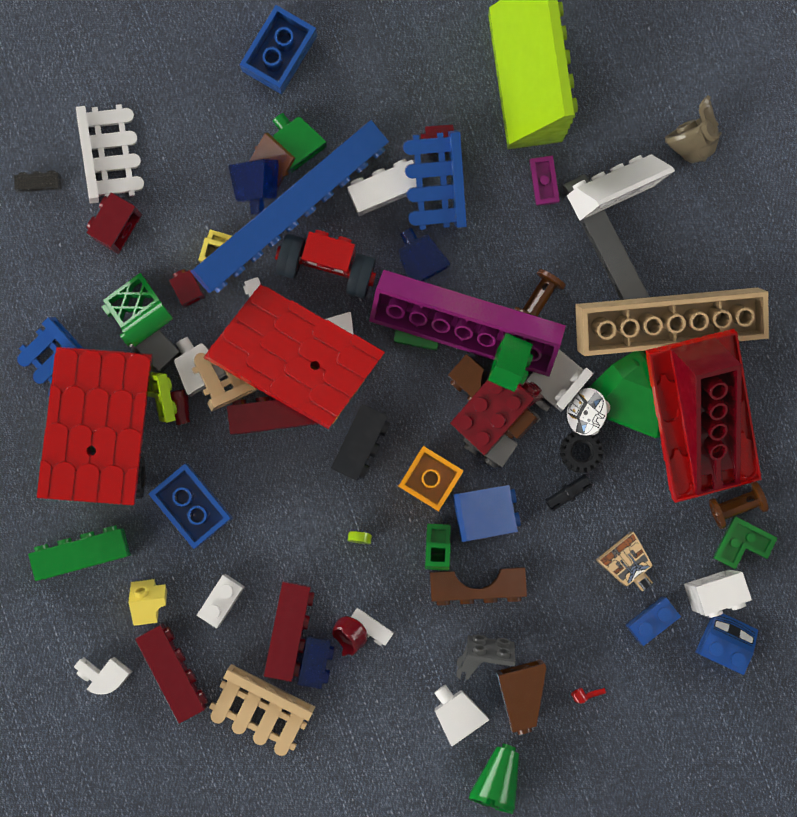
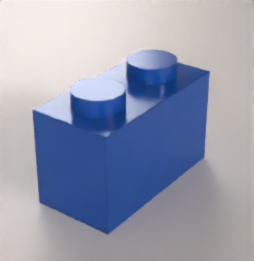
[625,596,681,646]

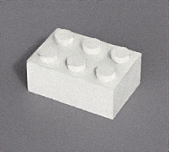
[684,569,752,618]

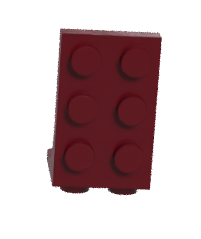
[450,380,544,455]

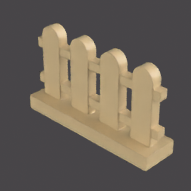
[192,353,259,412]
[209,664,315,756]

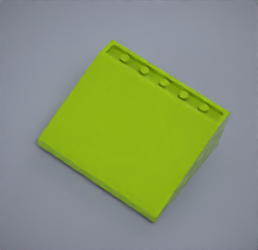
[488,0,578,149]

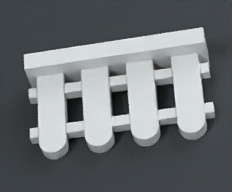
[76,104,144,203]

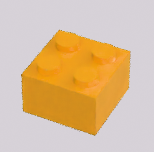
[398,446,463,511]

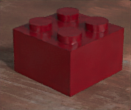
[86,192,142,254]

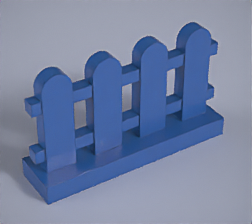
[403,130,467,230]
[17,317,84,395]

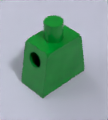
[273,113,327,173]

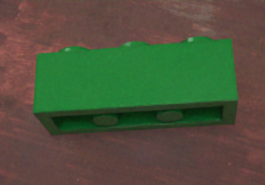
[394,330,438,351]

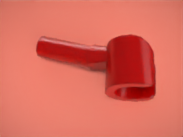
[571,688,606,703]

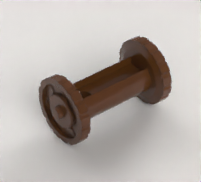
[514,269,566,317]
[709,482,769,529]

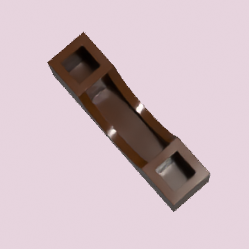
[448,354,539,440]
[430,567,527,605]

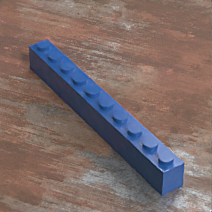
[190,120,389,293]

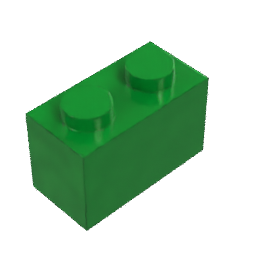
[488,333,533,392]

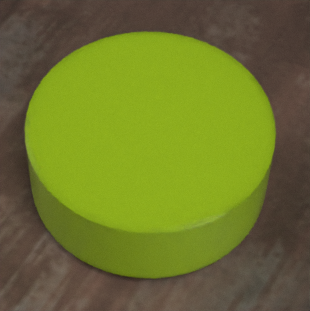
[347,531,372,544]

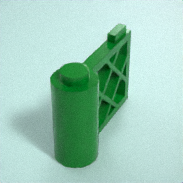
[101,273,173,347]

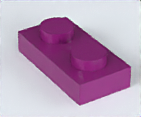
[529,156,560,206]

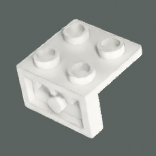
[527,350,594,412]

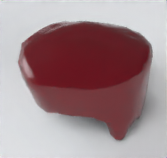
[332,616,368,656]

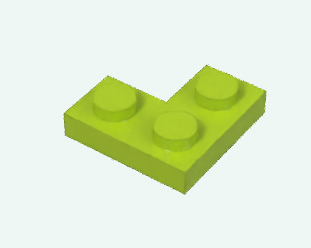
[148,372,177,423]

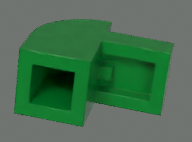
[425,523,451,571]

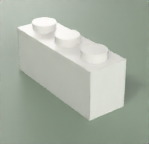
[347,159,416,216]

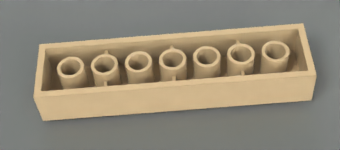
[575,287,769,356]

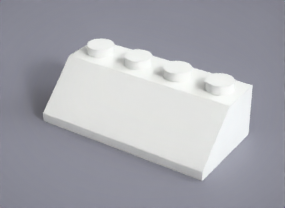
[567,154,675,220]

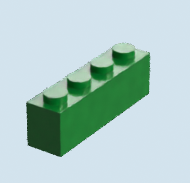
[28,525,131,581]

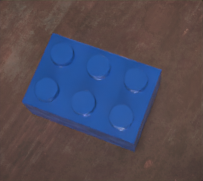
[240,5,317,95]
[149,463,233,549]

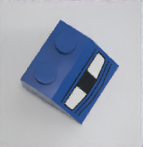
[695,614,758,675]

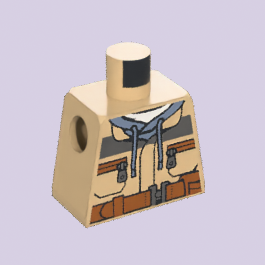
[596,532,653,591]

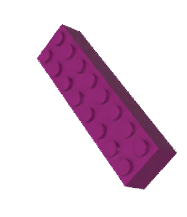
[369,270,566,377]

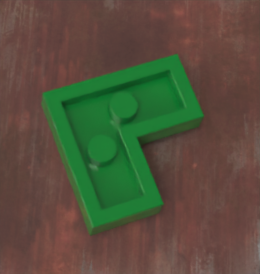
[713,516,778,569]

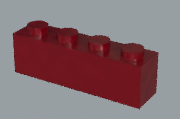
[227,397,318,435]
[264,581,315,682]
[135,624,208,724]

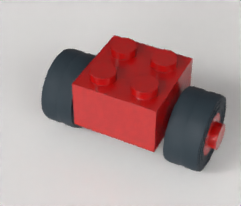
[275,230,377,299]

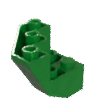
[589,350,660,438]

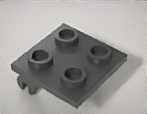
[457,634,515,680]

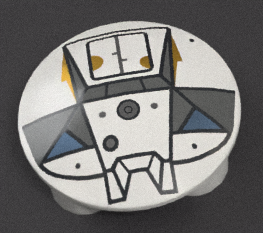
[567,388,610,435]

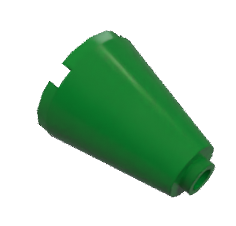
[469,744,519,814]

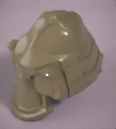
[665,95,722,163]

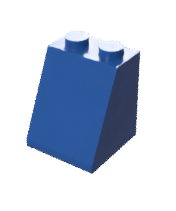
[453,485,521,542]

